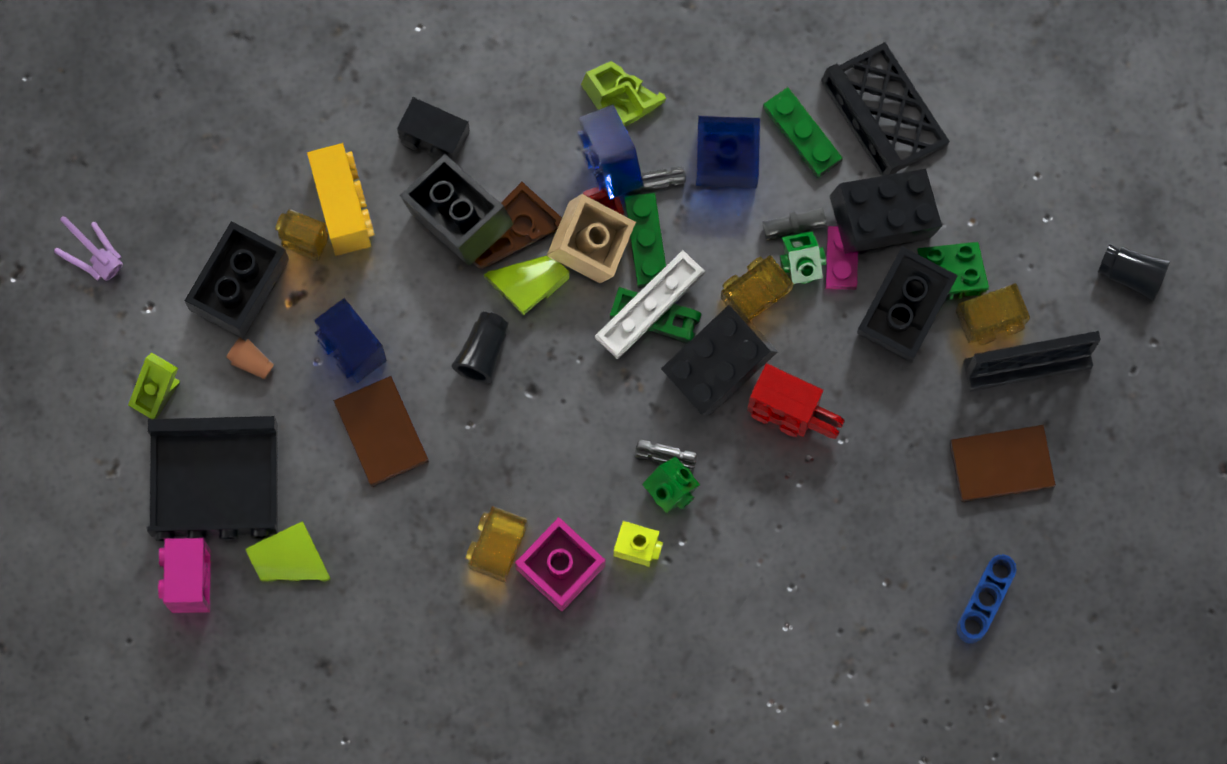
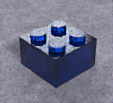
[577,104,644,199]
[696,116,760,188]
[314,298,387,383]

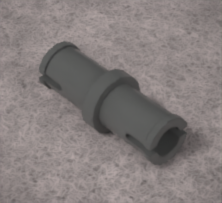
[762,207,827,241]

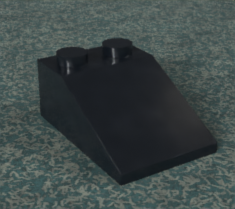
[857,247,958,362]

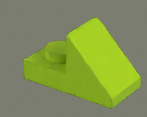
[128,353,180,419]

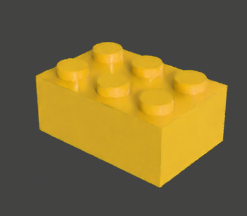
[307,143,374,256]

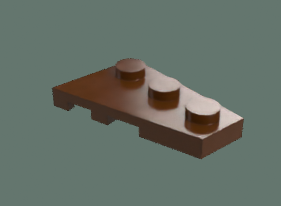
[473,182,562,270]

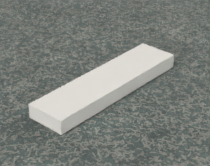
[595,250,705,360]

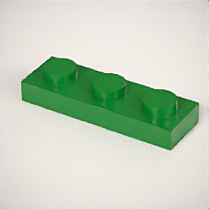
[763,87,843,178]
[625,193,666,288]

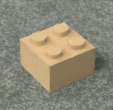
[546,194,636,283]

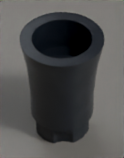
[1098,244,1170,301]
[451,311,509,384]

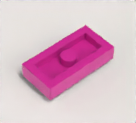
[825,226,858,290]

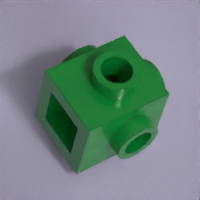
[780,231,826,284]
[642,456,700,513]

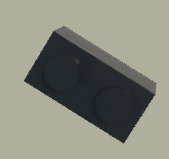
[397,97,470,162]

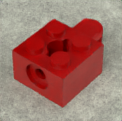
[747,363,845,439]

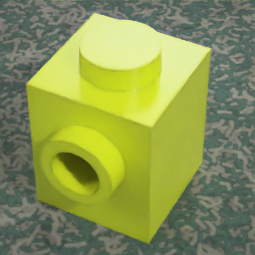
[613,521,663,567]

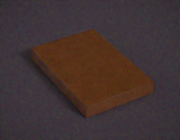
[333,376,429,487]
[950,425,1056,502]

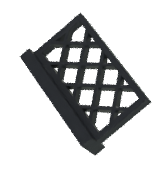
[821,42,950,176]
[963,331,1101,391]

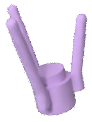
[54,216,123,281]

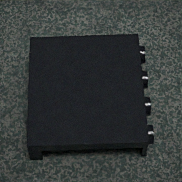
[147,416,278,542]

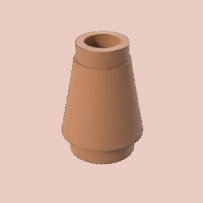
[226,337,275,379]

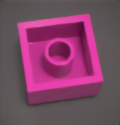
[515,517,605,612]
[158,538,211,613]

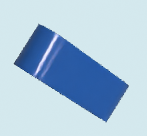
[956,554,1017,644]

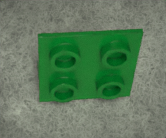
[917,242,989,299]

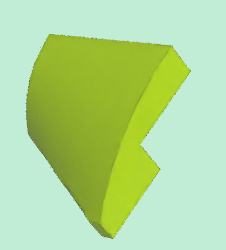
[581,61,666,133]
[484,256,570,316]
[245,521,331,581]

